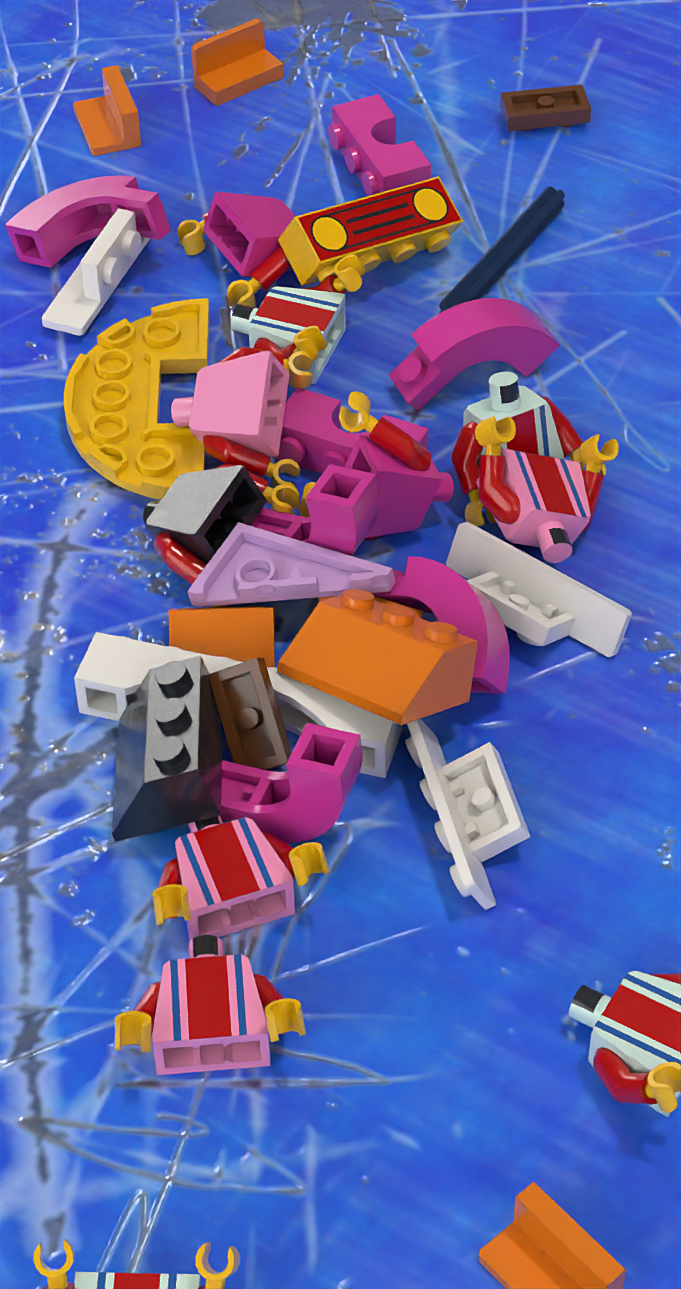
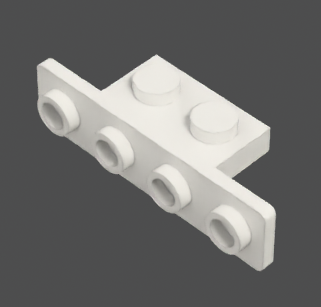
[42,208,150,336]
[446,522,632,657]
[405,718,530,910]

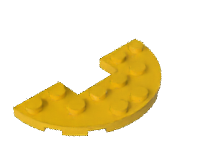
[64,298,210,500]

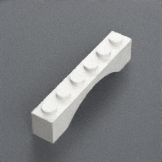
[74,632,402,778]

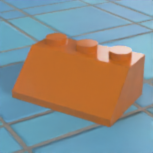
[277,589,478,725]

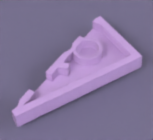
[187,522,396,607]

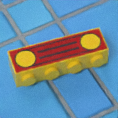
[278,176,463,286]

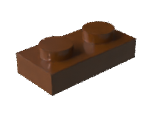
[500,84,591,131]
[208,658,292,771]

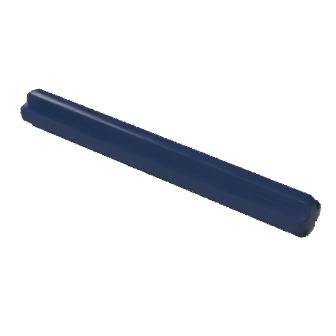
[439,186,565,313]

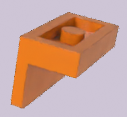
[191,18,284,106]
[73,65,141,156]
[168,606,275,668]
[479,1182,626,1289]

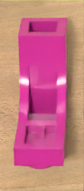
[5,176,171,268]
[389,298,560,411]
[251,464,379,556]
[372,556,510,694]
[220,723,363,843]

